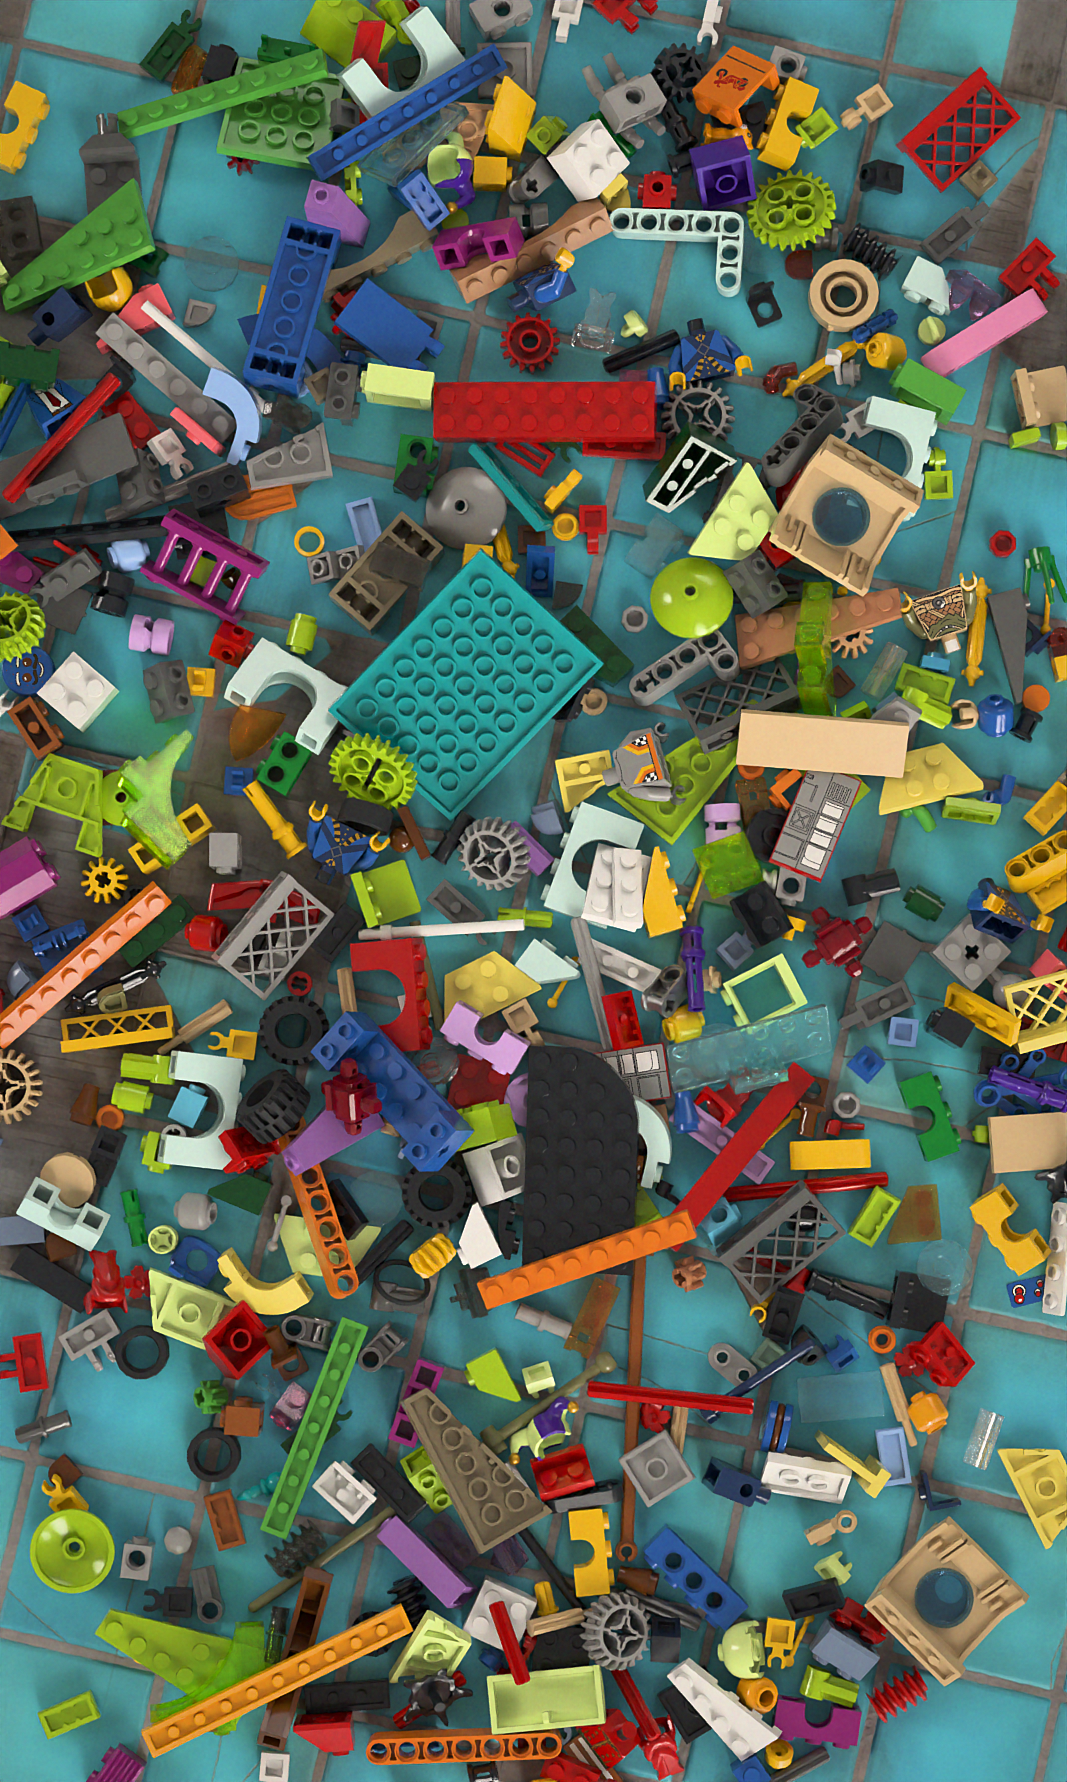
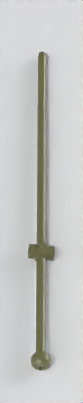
[248,1351,617,1613]

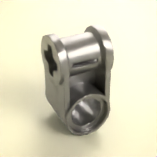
[507,154,559,204]
[641,964,688,1018]
[281,1313,337,1350]
[358,1320,409,1372]

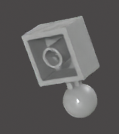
[929,913,1028,1009]

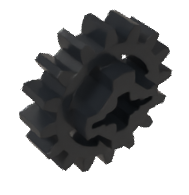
[652,43,710,104]

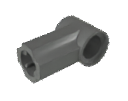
[369,1280,426,1315]
[190,1565,225,1624]

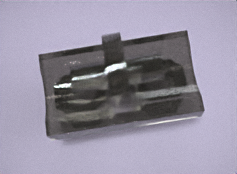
[263,395,312,434]
[449,1267,496,1319]

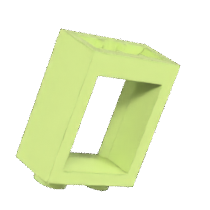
[360,363,436,411]
[720,954,808,1034]

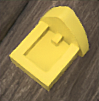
[599,173,631,212]

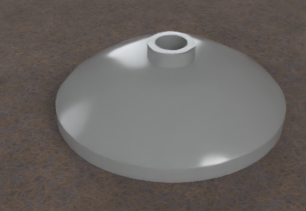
[426,467,507,550]

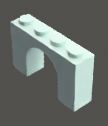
[336,6,465,120]
[841,396,938,522]
[224,638,348,755]
[541,802,645,930]
[157,1050,246,1170]

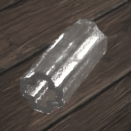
[860,642,908,702]
[963,1408,1004,1470]

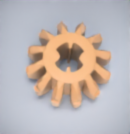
[827,628,873,659]

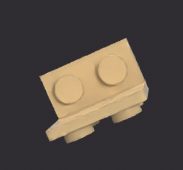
[1010,366,1067,430]

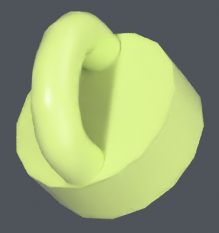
[621,310,648,338]
[917,316,946,346]

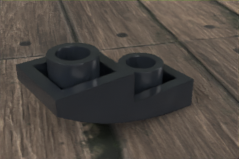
[498,1200,520,1260]

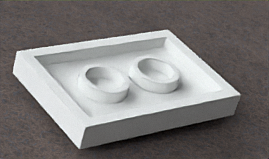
[581,843,651,932]
[760,1452,852,1504]

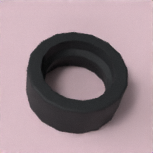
[337,798,394,836]
[115,1325,169,1379]
[187,1427,241,1482]

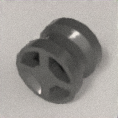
[813,224,838,252]

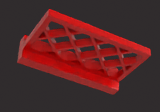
[895,67,1021,193]

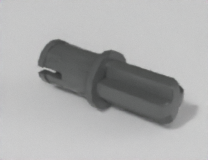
[15,1410,72,1444]

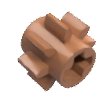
[672,1255,707,1292]

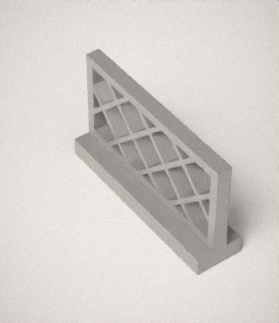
[211,871,335,1001]

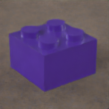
[689,135,757,211]

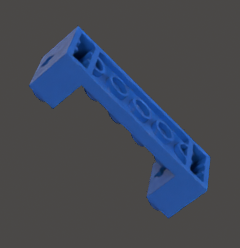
[243,216,342,398]
[311,1011,475,1172]

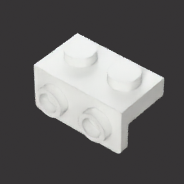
[311,1460,377,1524]

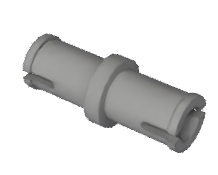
[514,1302,573,1339]

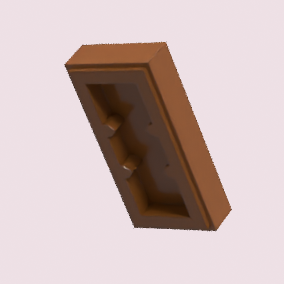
[203,1488,247,1551]

